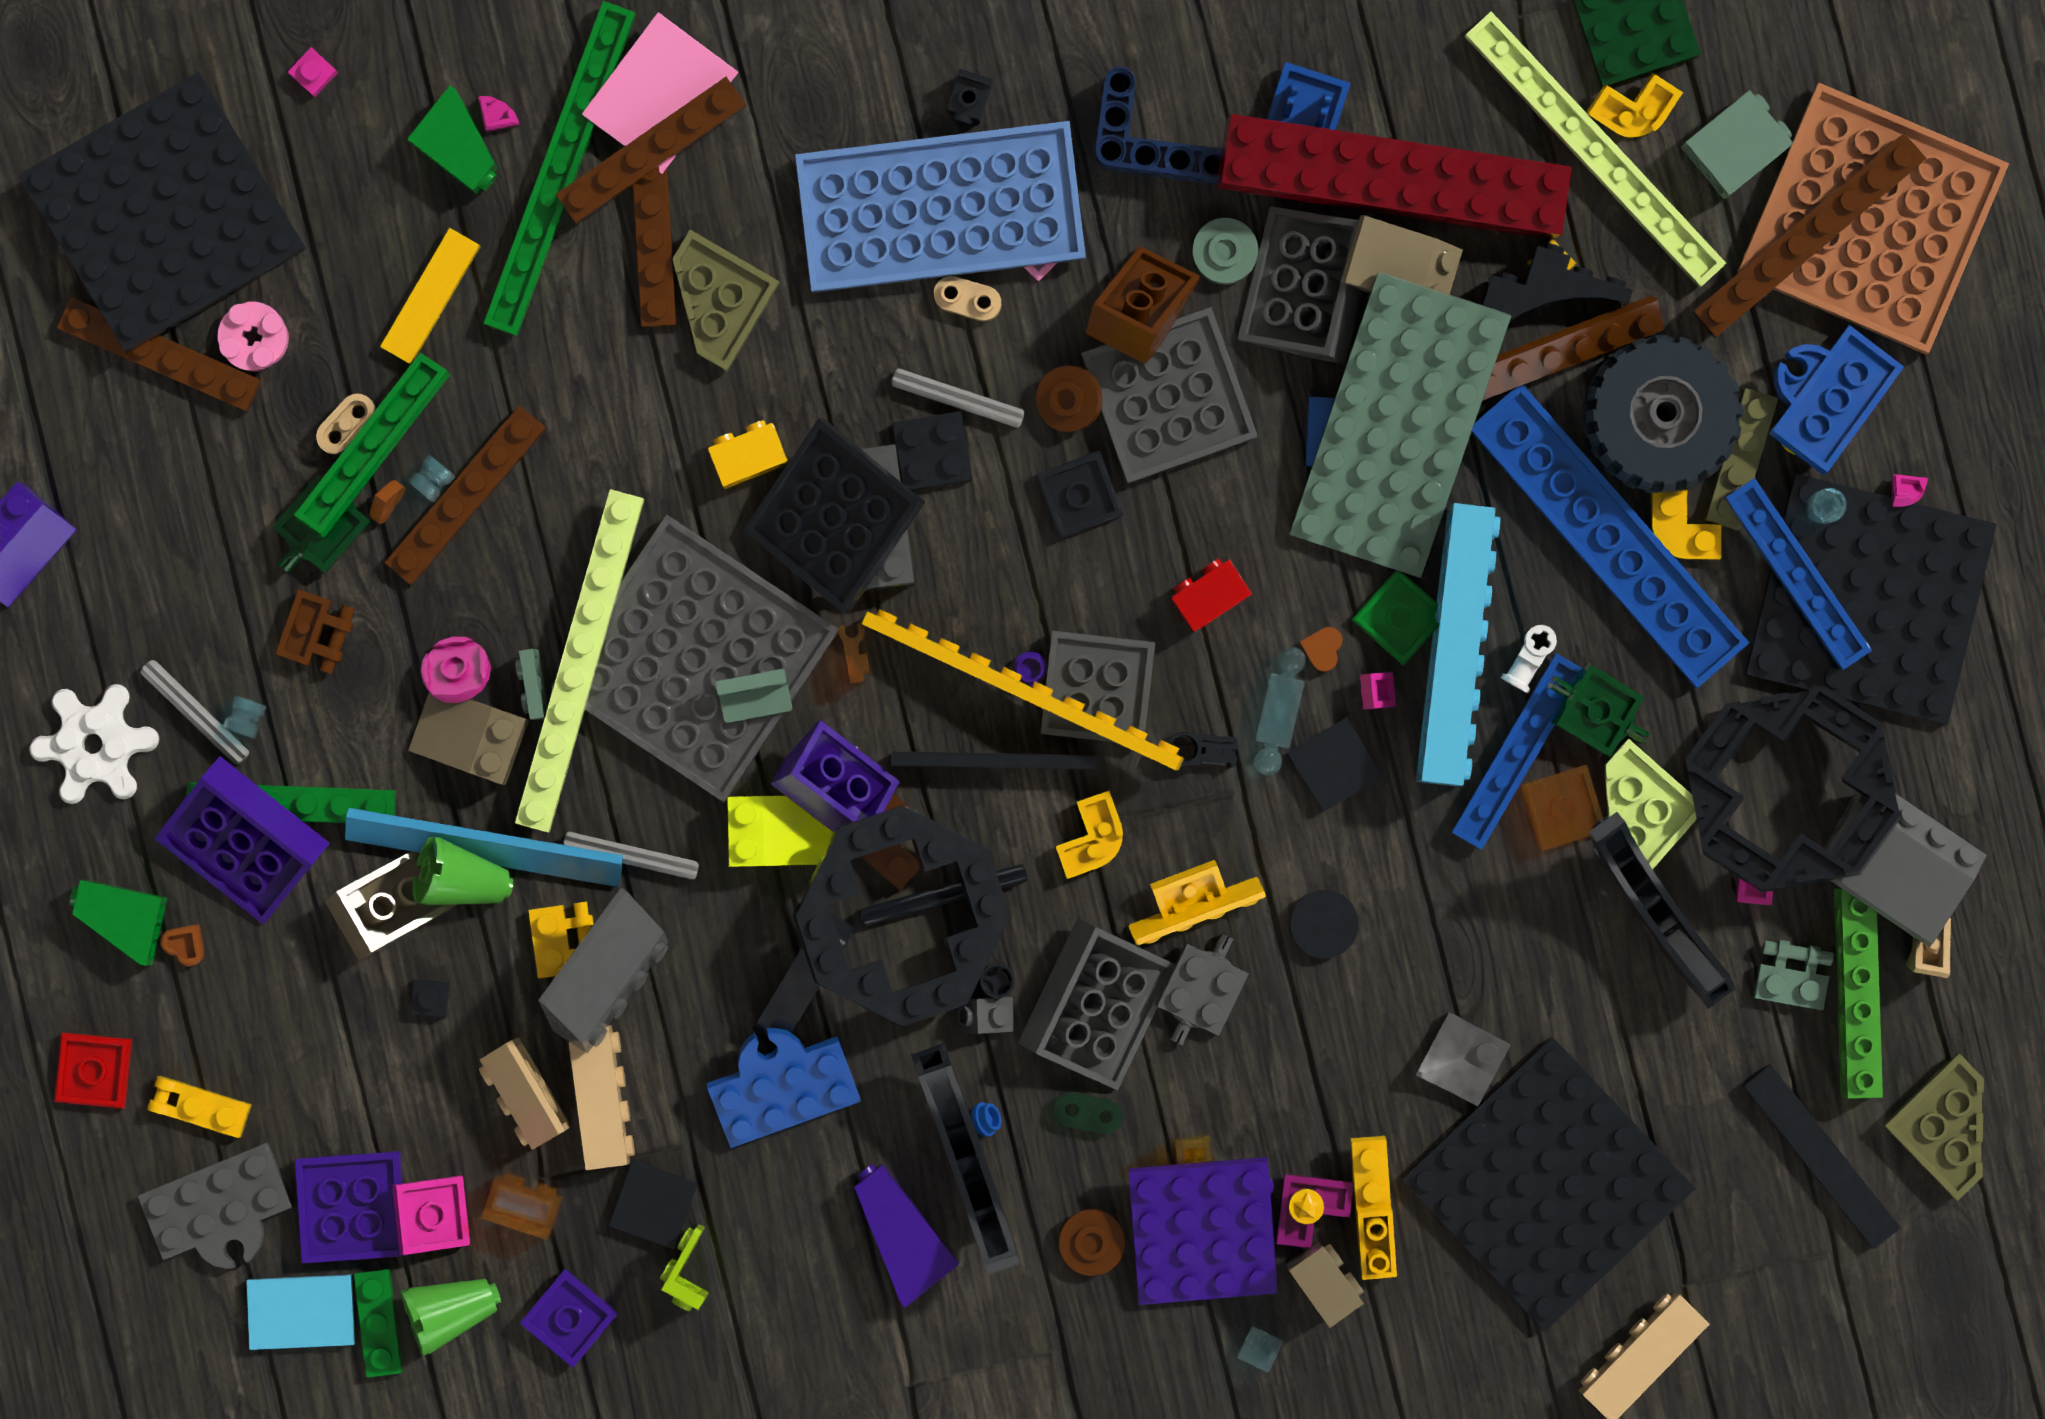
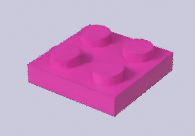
[392,1176,470,1255]

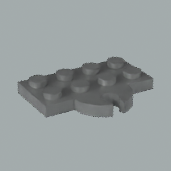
[138,1143,294,1269]

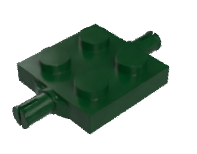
[272,476,371,573]
[1548,662,1649,757]

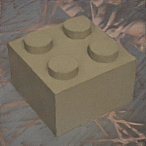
[1285,1240,1364,1328]

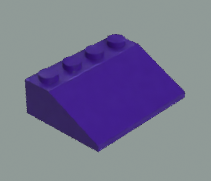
[154,756,330,925]

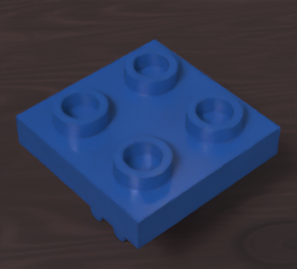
[1267,62,1351,130]

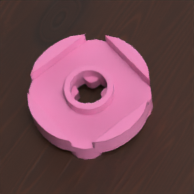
[218,302,289,372]

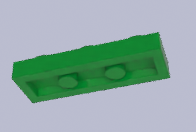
[354,1268,403,1378]

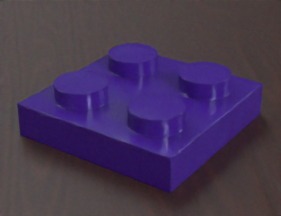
[520,1269,619,1367]

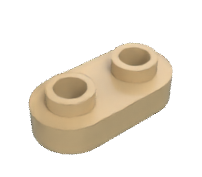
[934,276,1001,322]
[316,394,376,455]

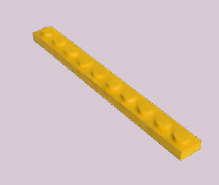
[862,609,1184,770]

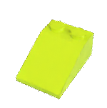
[728,796,834,867]

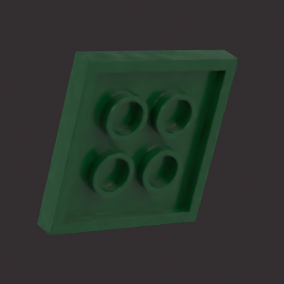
[1572,0,1701,89]

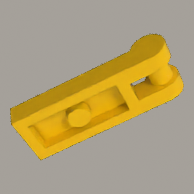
[147,1076,252,1138]

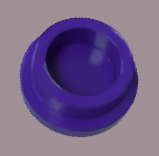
[1013,652,1048,686]

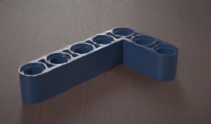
[1095,66,1222,185]

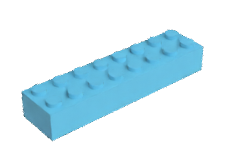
[1415,503,1500,787]

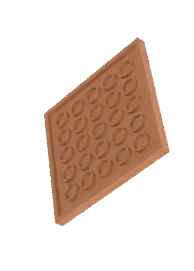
[1736,82,2009,355]

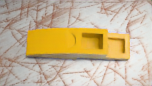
[1350,1136,1397,1280]

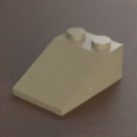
[1341,215,1463,294]
[408,692,530,785]
[325,851,456,961]

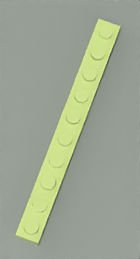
[1465,12,1726,288]
[515,489,644,833]

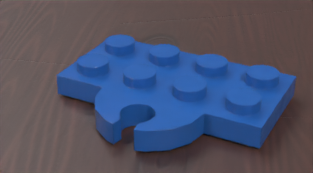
[1768,325,1904,476]
[706,1028,861,1148]

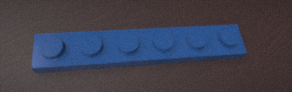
[1724,478,1872,670]
[1451,653,1582,850]

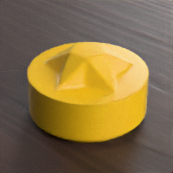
[1288,1188,1324,1224]

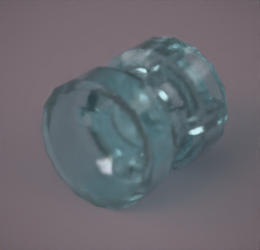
[407,455,456,503]
[1806,488,1847,525]
[222,695,267,739]

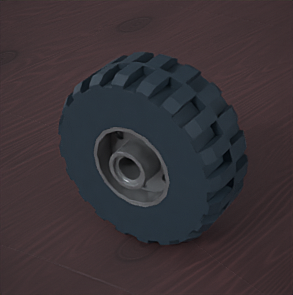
[1582,335,1743,493]

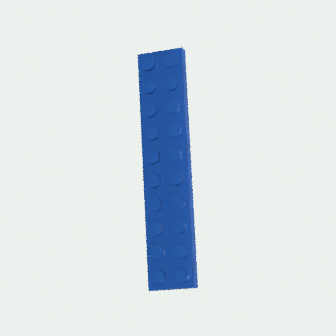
[1471,385,1749,689]

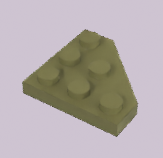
[672,230,780,372]
[1883,1053,1984,1201]

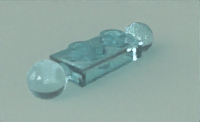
[1254,647,1306,775]

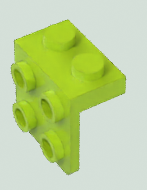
[660,1224,709,1312]

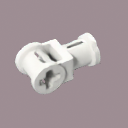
[1501,625,1557,694]

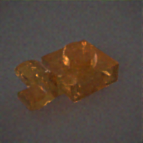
[839,622,870,685]

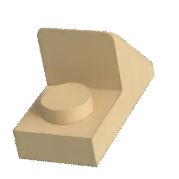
[1906,918,1951,978]

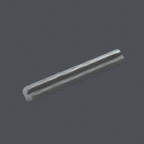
[892,368,1024,428]
[140,660,249,765]
[563,832,699,879]

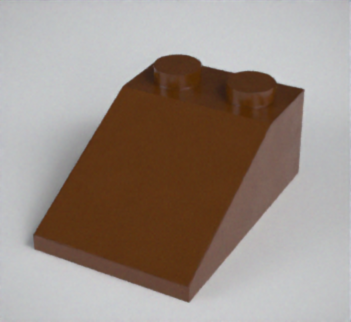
[1086,246,1200,364]

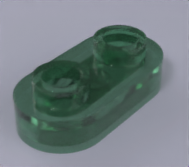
[1054,1092,1123,1134]

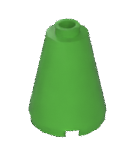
[412,836,513,905]
[400,1279,501,1356]

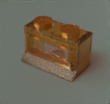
[481,1172,564,1240]

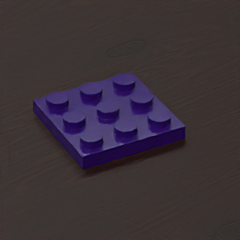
[295,1151,408,1263]

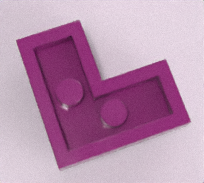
[1276,1174,1354,1248]

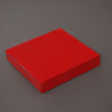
[54,1032,132,1109]

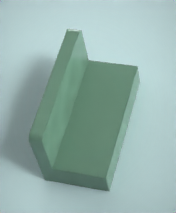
[715,669,793,723]

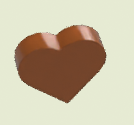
[369,480,406,524]
[1299,627,1343,672]
[161,924,204,966]

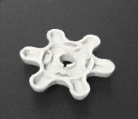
[29,684,159,804]

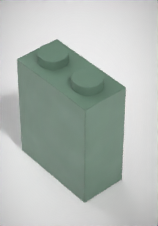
[1681,90,1794,200]

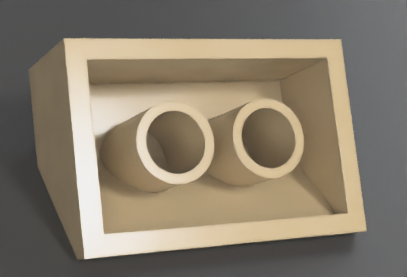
[479,1037,572,1150]

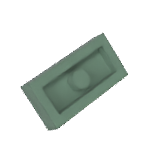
[516,649,548,720]

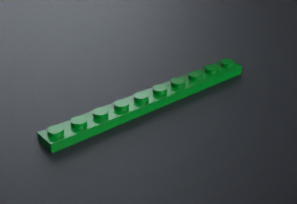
[484,1,636,337]

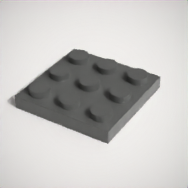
[1041,631,1155,743]

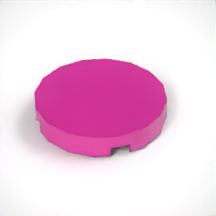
[420,636,491,703]

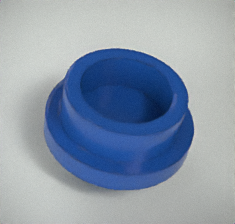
[971,1102,1001,1137]

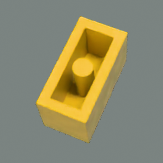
[708,420,789,489]

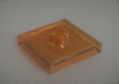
[1519,765,1603,851]

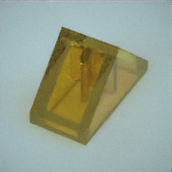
[1173,1133,1213,1164]

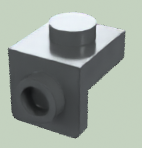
[957,997,1014,1034]

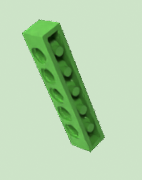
[1834,889,1883,1099]

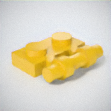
[528,902,594,979]

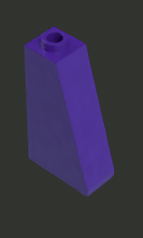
[854,1163,960,1308]

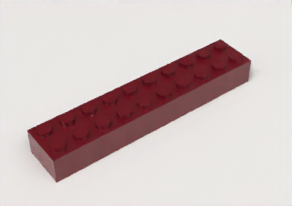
[1216,114,1572,240]

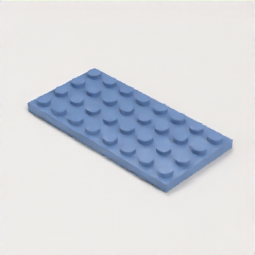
[795,121,1086,293]

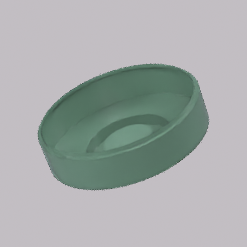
[1192,218,1258,285]

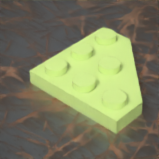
[1604,739,1697,869]

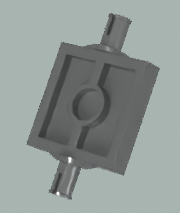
[1156,933,1249,1045]

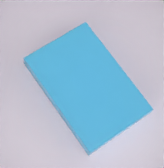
[247,1274,355,1350]

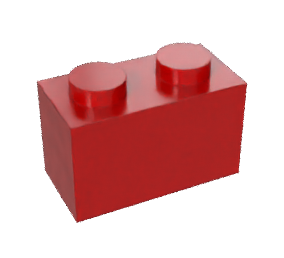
[1170,558,1252,633]

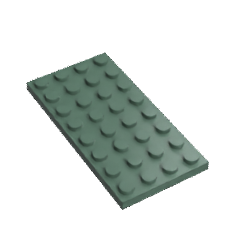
[1290,271,1511,578]

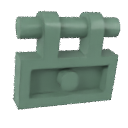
[1753,939,1834,1010]

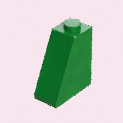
[408,85,498,195]
[70,880,168,966]

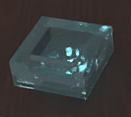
[1237,1325,1283,1373]

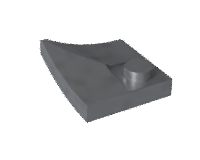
[1416,1012,1511,1106]

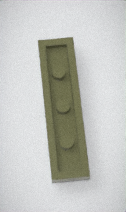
[1704,388,1778,531]

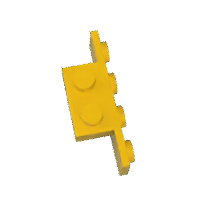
[1129,860,1266,945]

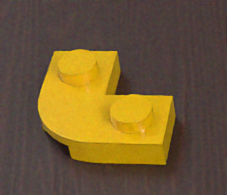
[1586,73,1683,138]
[1651,490,1721,560]
[1056,791,1123,879]

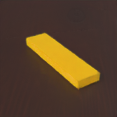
[380,228,481,365]

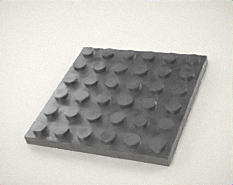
[551,514,839,802]

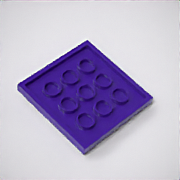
[1128,1157,1277,1305]

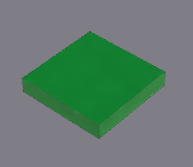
[1352,570,1439,666]

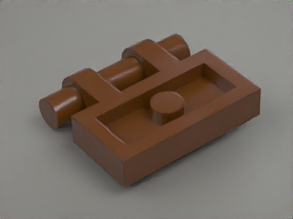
[275,589,355,674]

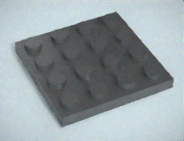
[1081,307,1258,484]

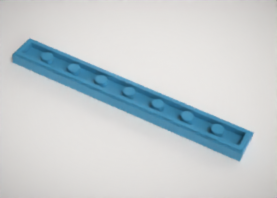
[345,808,623,887]

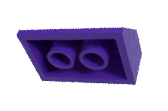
[0,481,77,607]
[771,720,900,832]

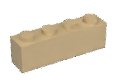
[569,1025,635,1170]
[1578,1292,1710,1419]

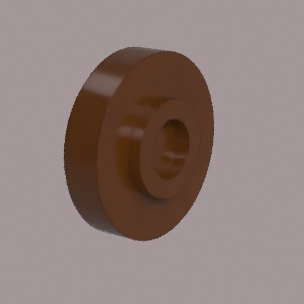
[1036,366,1103,432]
[1059,1209,1125,1276]

